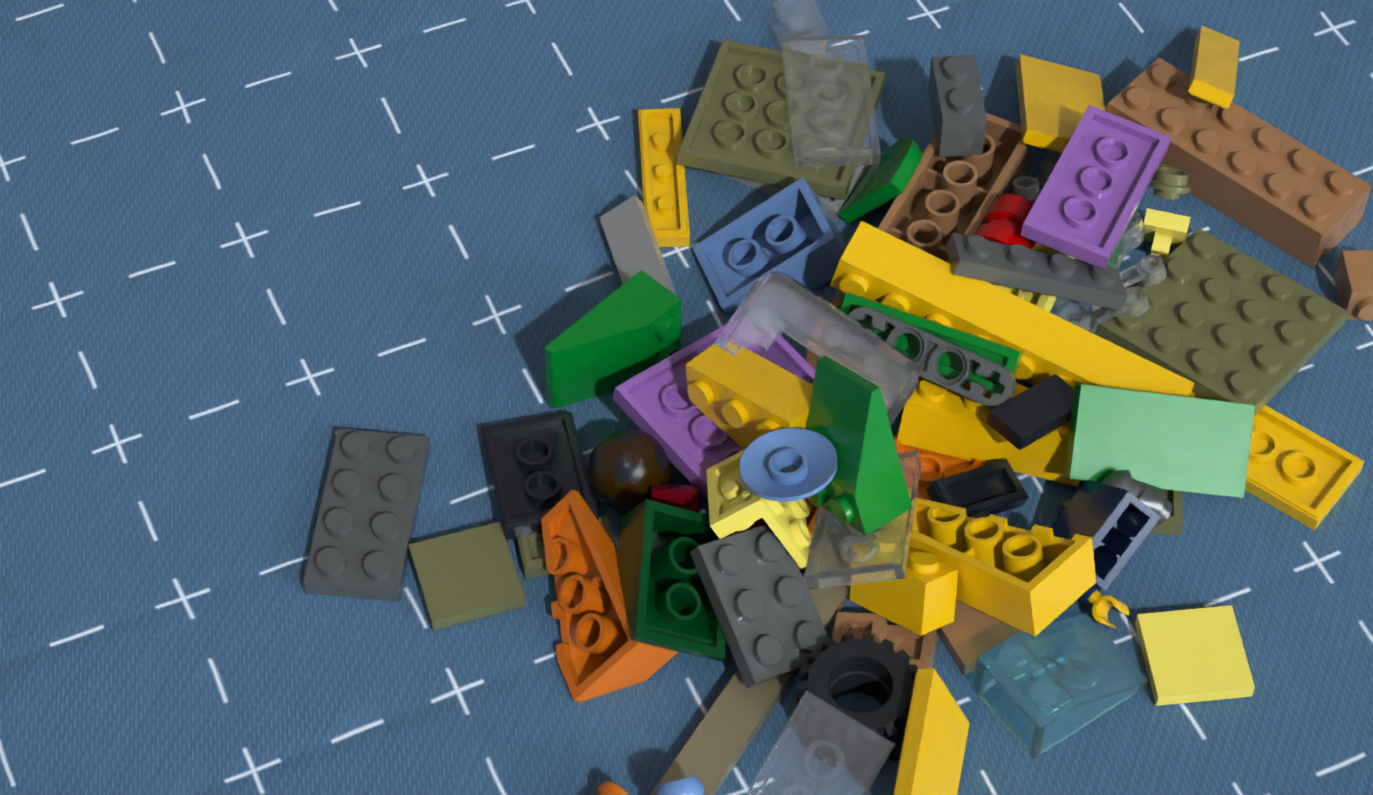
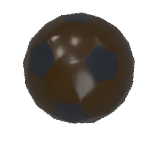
[587,429,671,512]

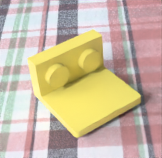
[706,449,813,569]

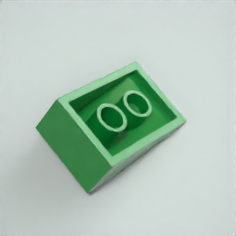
[544,270,681,409]
[806,356,912,536]

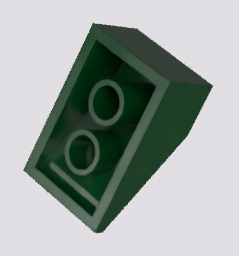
[617,499,732,661]

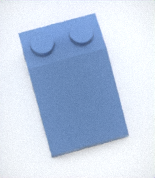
[692,177,847,313]

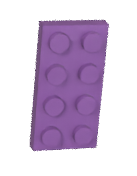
[1021,105,1171,270]

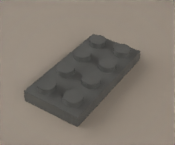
[303,429,431,602]

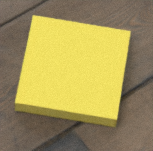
[1135,605,1255,706]

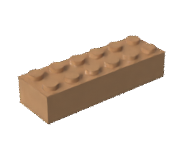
[1106,58,1372,269]

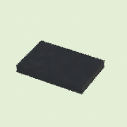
[481,412,599,540]

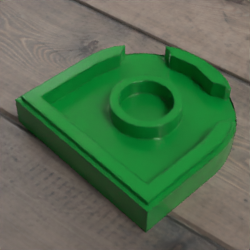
[837,137,922,223]

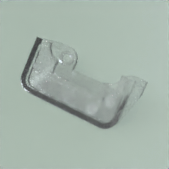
[715,272,919,426]

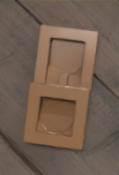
[832,612,938,669]

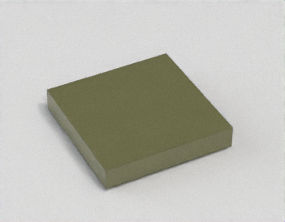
[408,521,526,631]

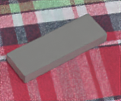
[599,195,677,296]

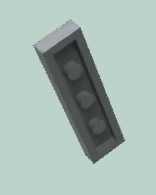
[946,233,1127,310]

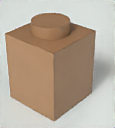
[1334,250,1373,321]

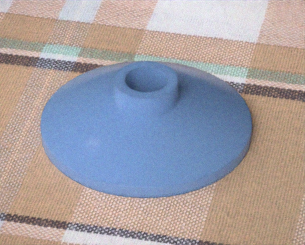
[739,428,838,502]

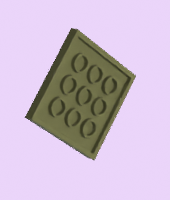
[678,39,886,200]
[1096,227,1348,416]

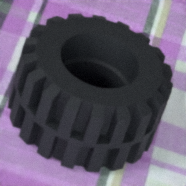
[795,634,918,772]

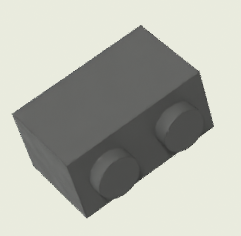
[928,55,987,157]

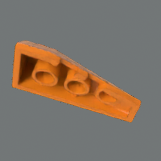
[541,490,678,702]

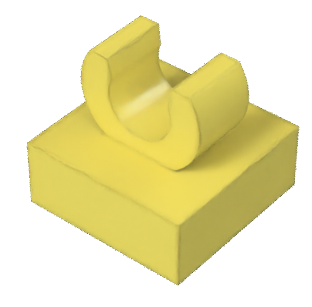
[1140,208,1190,262]

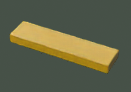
[1188,25,1240,109]
[638,108,690,248]

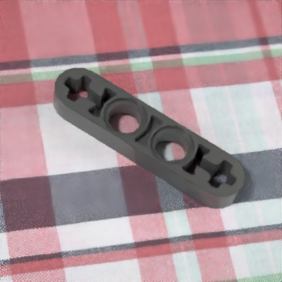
[843,307,1017,406]

